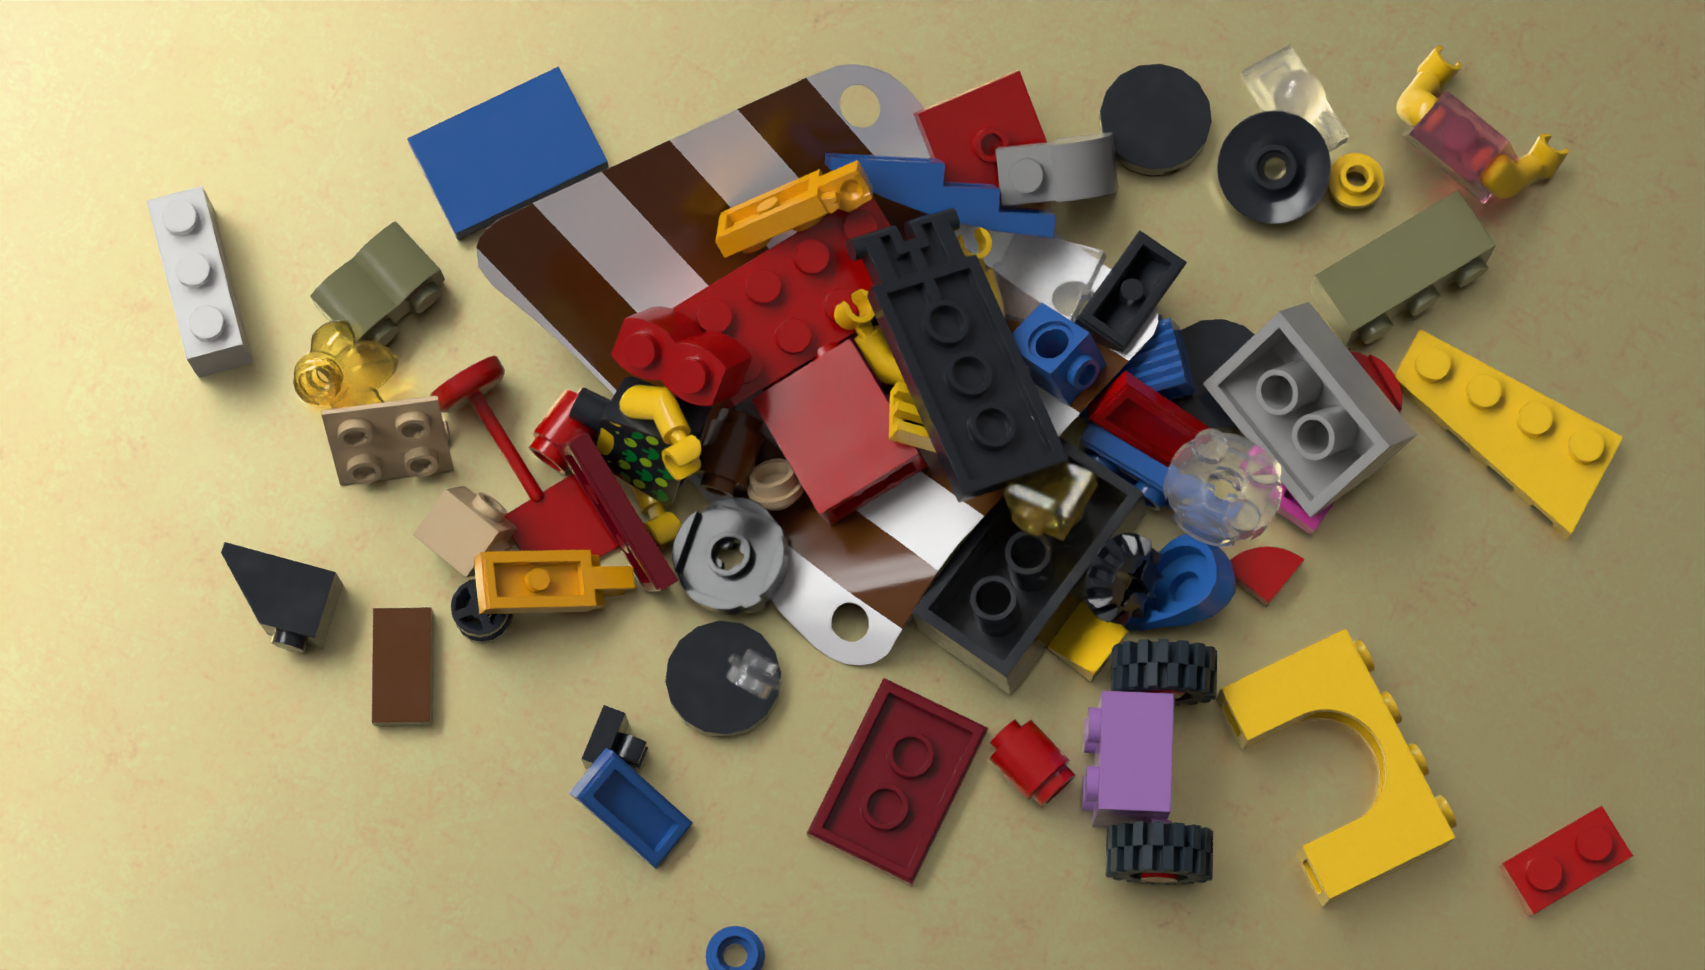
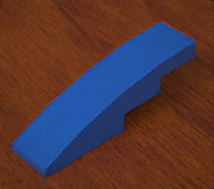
[825,153,1056,238]

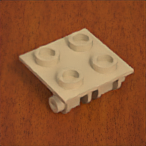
[321,396,454,485]

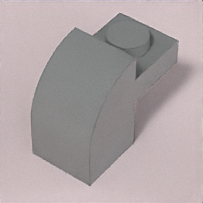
[996,132,1119,206]

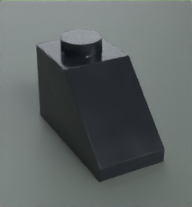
[221,542,343,653]

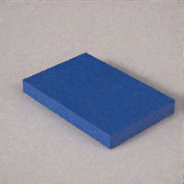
[407,66,609,240]

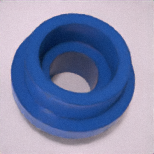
[706,926,765,970]

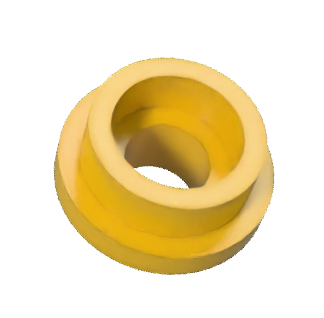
[1327,153,1384,209]

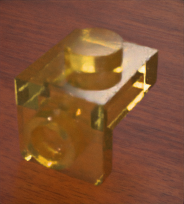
[1003,462,1098,540]

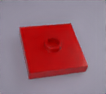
[913,70,1047,201]

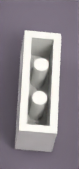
[147,186,253,377]

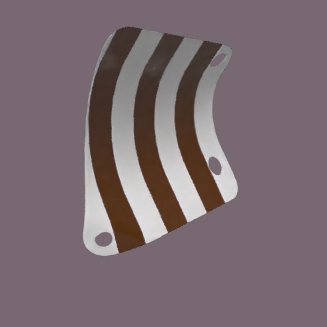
[476,64,1158,666]

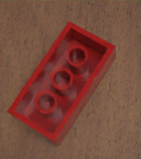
[672,196,891,409]

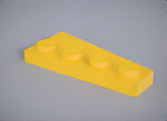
[1395,329,1623,539]

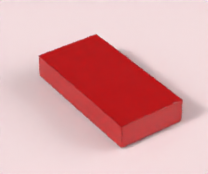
[1087,371,1213,473]

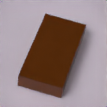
[372,607,433,726]

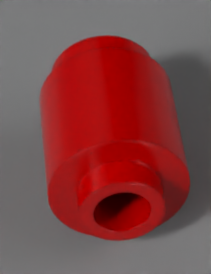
[528,387,597,475]
[989,719,1076,807]

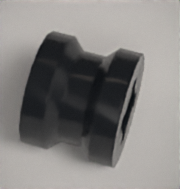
[451,579,513,644]

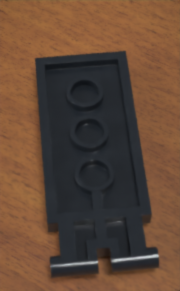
[846,208,1069,503]

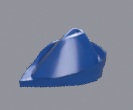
[1123,534,1236,631]

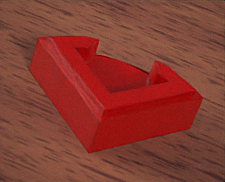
[1230,546,1305,607]

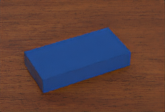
[569,748,693,868]

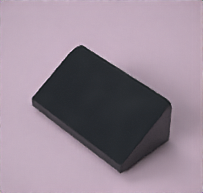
[1074,230,1187,354]

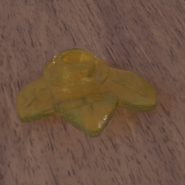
[293,320,399,409]

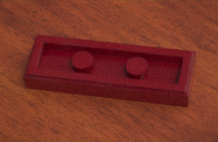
[558,432,678,592]

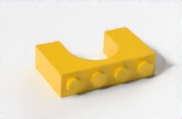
[1216,629,1457,907]

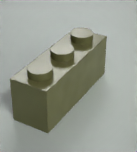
[1309,190,1496,347]

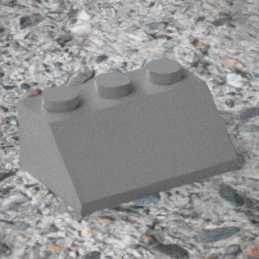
[1203,302,1417,518]

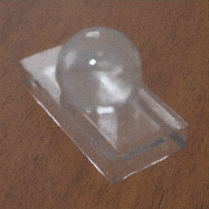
[1241,44,1349,152]

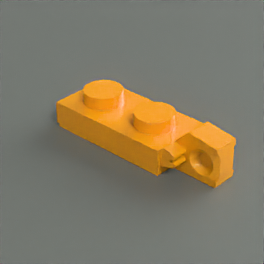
[715,160,873,258]
[473,550,635,614]

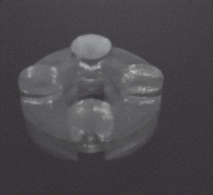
[1163,429,1282,547]

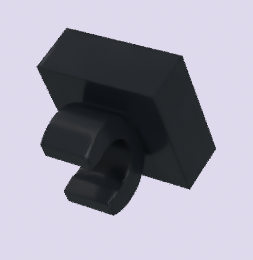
[581,705,649,770]

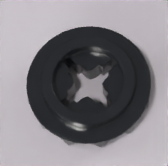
[1085,533,1164,626]

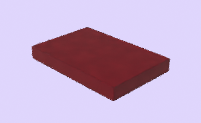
[807,678,988,887]

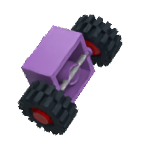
[1082,639,1217,885]

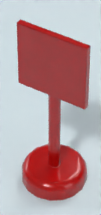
[429,355,618,558]

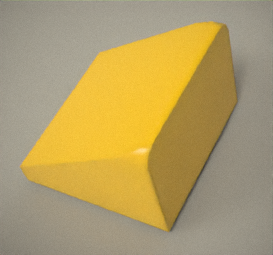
[1047,601,1129,682]

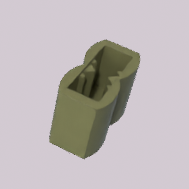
[310,221,445,354]

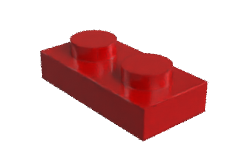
[1499,805,1633,917]

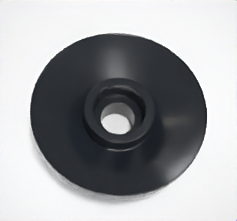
[1217,111,1331,224]

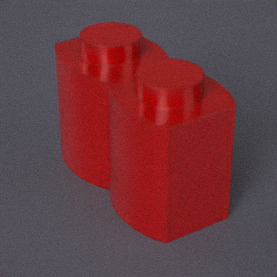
[611,306,752,406]

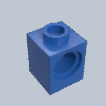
[1012,302,1107,406]

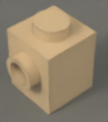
[413,486,517,577]

